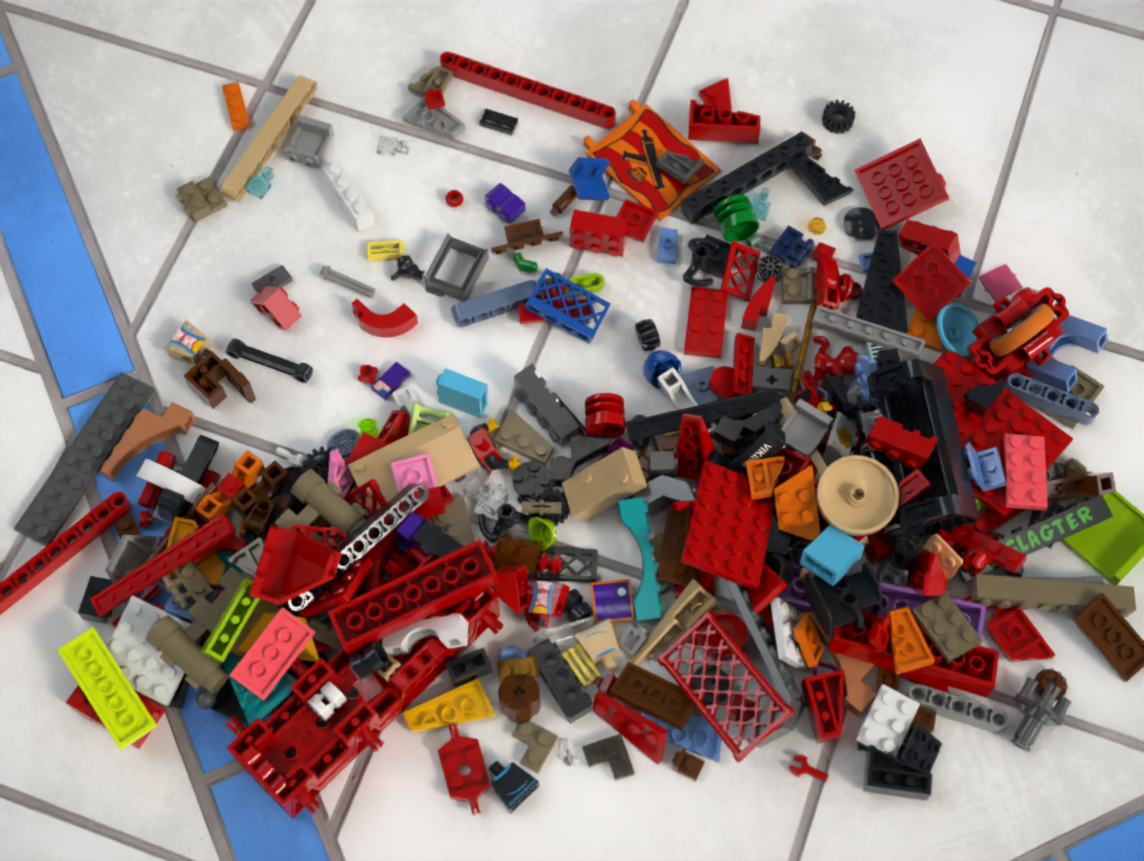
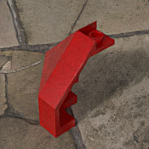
[249,524,342,604]

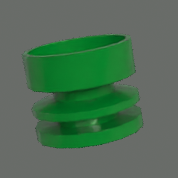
[714,195,760,242]

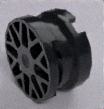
[756,255,783,284]

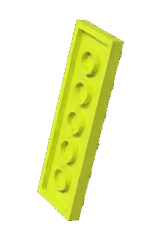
[57,627,157,751]

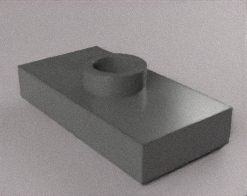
[251,265,293,293]

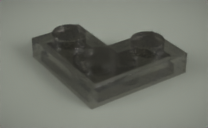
[582,734,635,781]

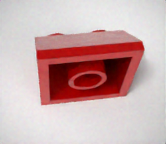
[491,564,528,613]

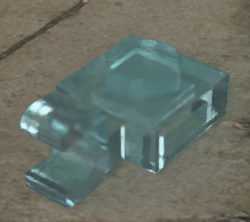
[246,166,274,200]
[752,187,771,222]

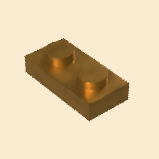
[497,656,539,683]

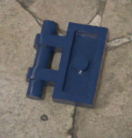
[769,225,814,268]

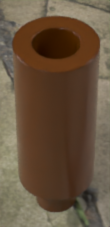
[550,185,577,216]

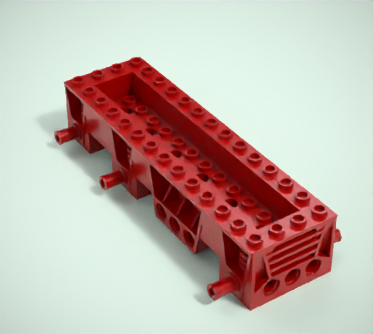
[225,544,504,819]

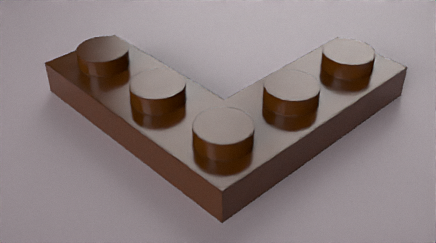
[874,666,937,733]

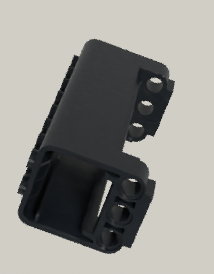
[867,359,980,535]

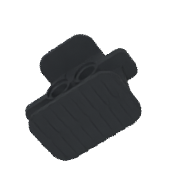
[804,563,882,637]

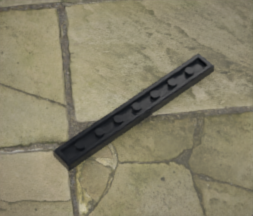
[625,388,781,442]

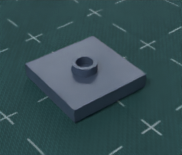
[679,365,722,405]

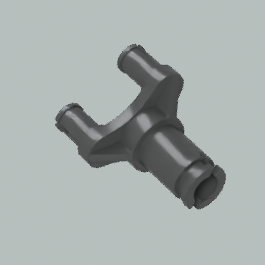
[1010,677,1072,752]

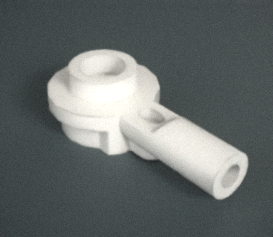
[276,447,308,468]

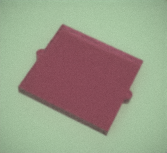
[978,264,1023,301]

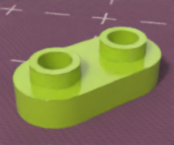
[568,273,604,296]

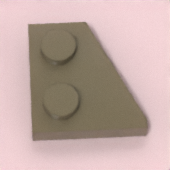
[408,66,454,96]

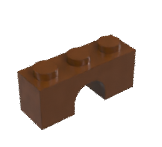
[231,461,292,519]

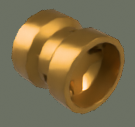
[771,352,794,370]

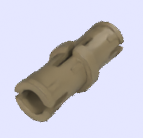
[522,500,561,515]

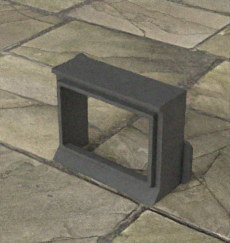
[424,233,489,301]

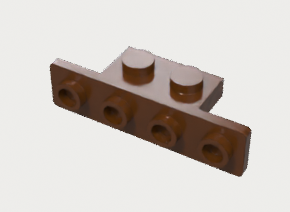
[491,218,563,255]

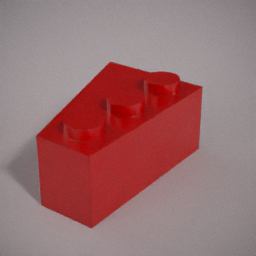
[898,219,961,263]
[865,416,938,470]
[801,670,844,743]

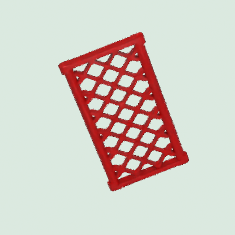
[656,610,795,763]

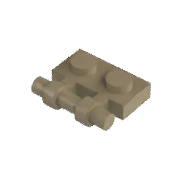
[162,561,214,611]

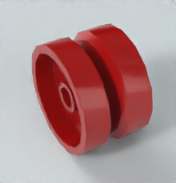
[701,611,748,662]

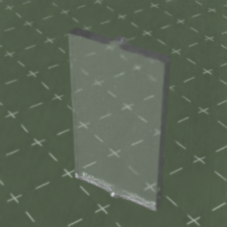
[533,616,595,645]

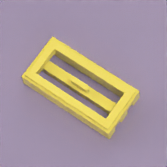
[367,240,404,261]
[561,643,601,688]

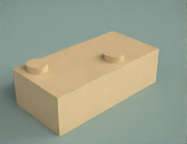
[562,447,647,521]

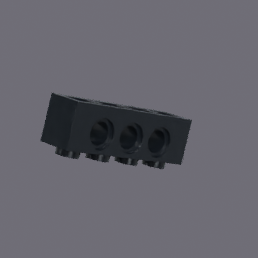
[528,638,593,724]

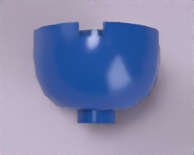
[643,350,681,389]

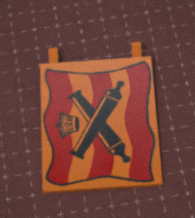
[583,99,721,222]

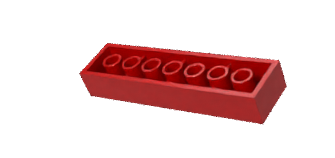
[327,539,500,655]
[828,610,999,698]

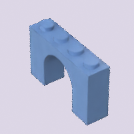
[1025,315,1108,393]

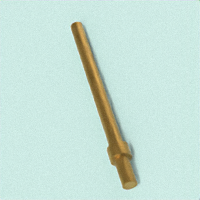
[790,301,816,397]

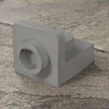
[617,623,650,656]

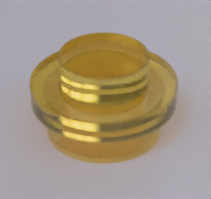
[808,217,826,235]

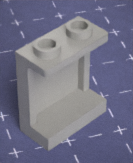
[283,115,334,168]
[781,399,833,458]

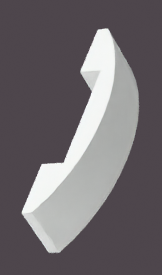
[136,459,214,504]

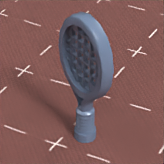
[314,429,360,461]

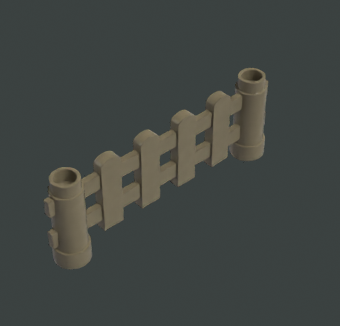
[146,469,367,694]

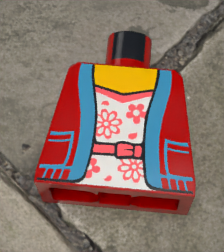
[527,580,570,628]

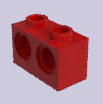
[864,527,892,565]

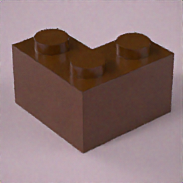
[183,351,227,409]

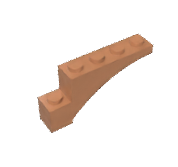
[101,402,196,482]
[810,611,876,718]

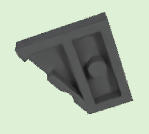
[656,151,705,185]

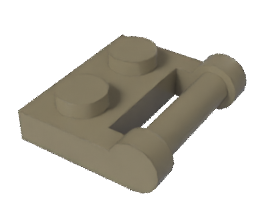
[782,267,816,304]

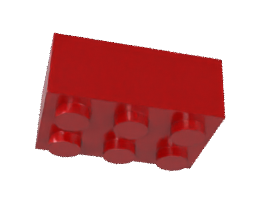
[569,209,628,257]

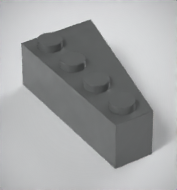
[514,364,579,447]

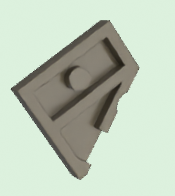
[228,537,265,578]

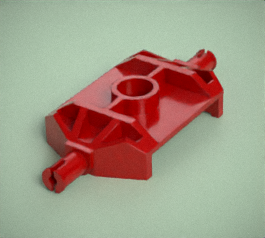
[438,723,491,815]

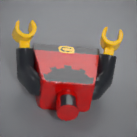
[792,379,838,416]
[467,417,522,472]

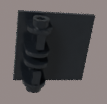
[896,722,942,772]

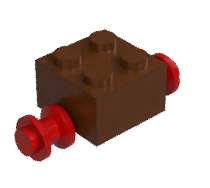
[482,534,563,580]

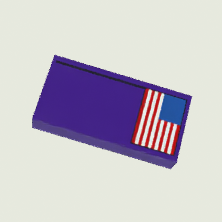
[371,361,411,400]

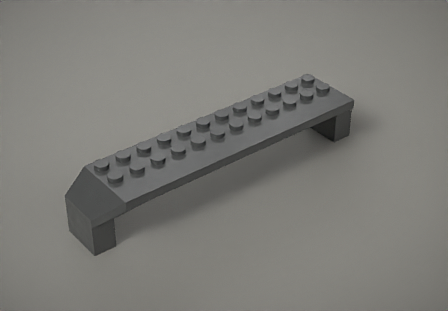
[633,475,806,748]

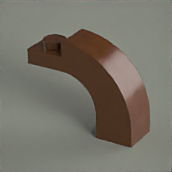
[1046,472,1116,501]

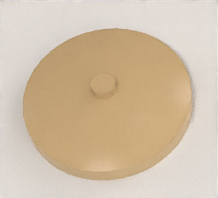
[816,455,899,536]

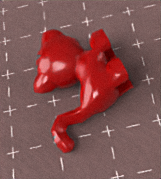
[813,336,860,381]

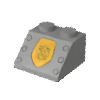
[823,412,859,465]

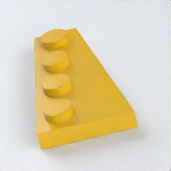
[403,679,496,733]

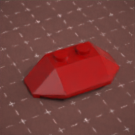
[906,549,948,596]

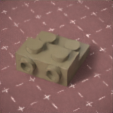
[176,177,228,222]

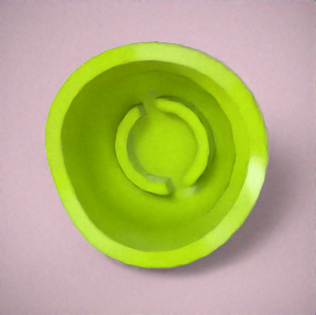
[528,517,557,551]

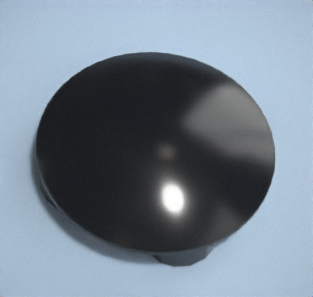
[843,207,880,239]

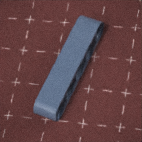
[451,280,542,327]
[1005,373,1099,425]

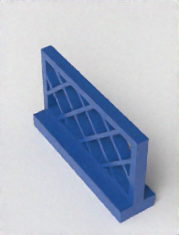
[524,268,611,344]

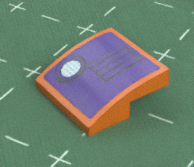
[590,579,635,623]

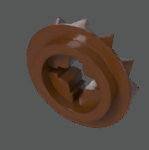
[1035,668,1068,701]

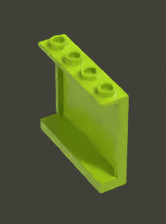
[1060,483,1144,585]

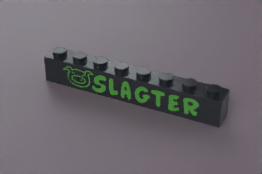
[957,494,1113,583]

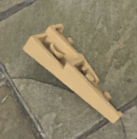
[631,578,727,666]

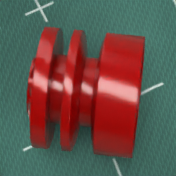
[584,393,625,439]

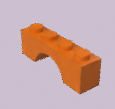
[194,450,265,523]

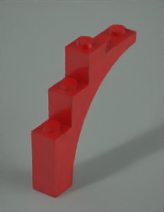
[353,486,446,592]

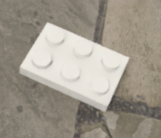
[855,684,920,756]

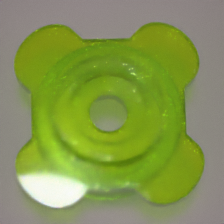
[358,419,378,437]

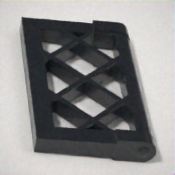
[536,547,598,583]

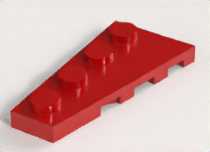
[592,691,668,765]

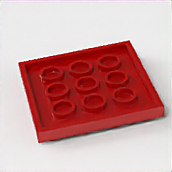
[854,138,949,231]

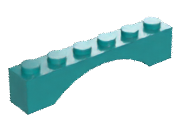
[617,497,663,621]

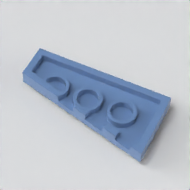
[641,712,724,763]

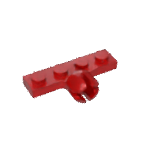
[518,283,593,324]
[946,525,1027,575]

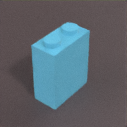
[436,368,488,418]
[800,525,865,586]

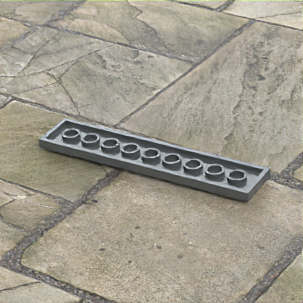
[14,372,154,546]

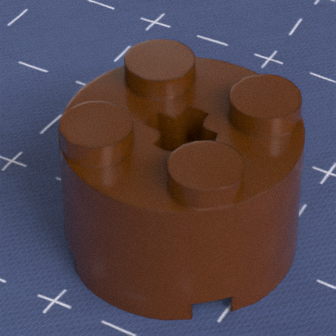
[498,674,541,723]

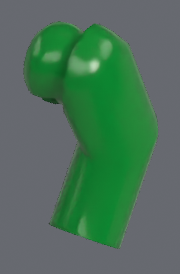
[513,253,538,273]

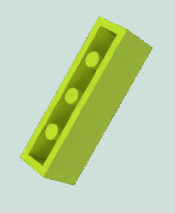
[200,578,259,663]

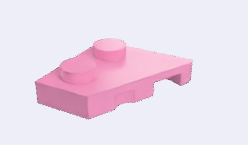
[328,449,355,498]

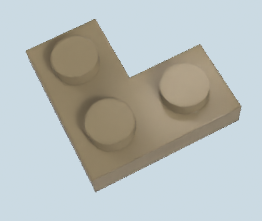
[512,721,558,774]

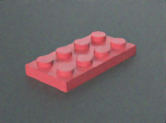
[1003,433,1047,511]
[230,607,316,700]

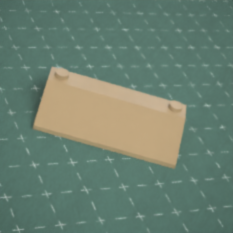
[348,413,480,513]

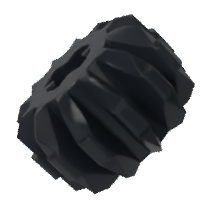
[635,319,661,351]

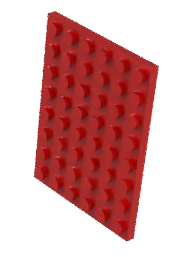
[933,349,1074,519]

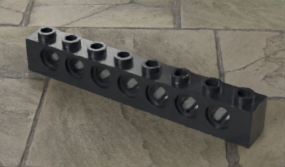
[681,132,812,224]

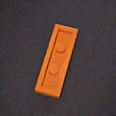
[222,82,250,131]

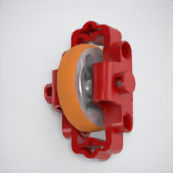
[967,287,1069,376]

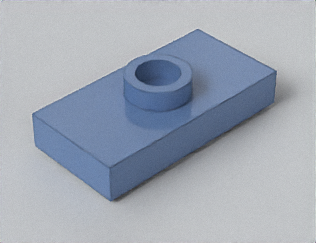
[657,228,678,264]

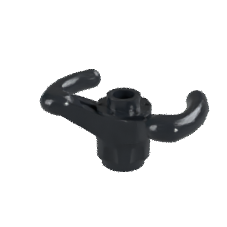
[683,238,719,287]
[478,495,536,543]

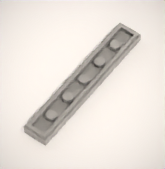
[811,305,926,359]

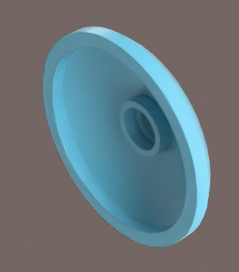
[937,303,981,358]

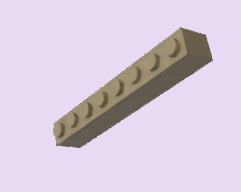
[970,574,1136,618]

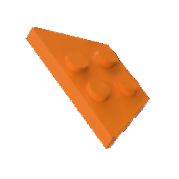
[774,465,820,541]

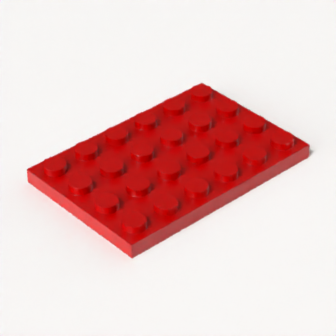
[681,460,775,591]

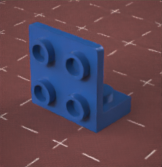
[568,157,610,201]

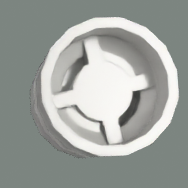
[307,681,347,721]

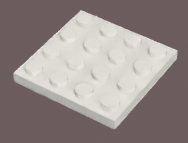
[107,596,202,706]

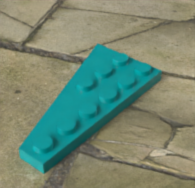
[223,653,296,726]

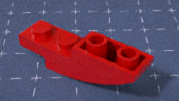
[814,255,841,311]

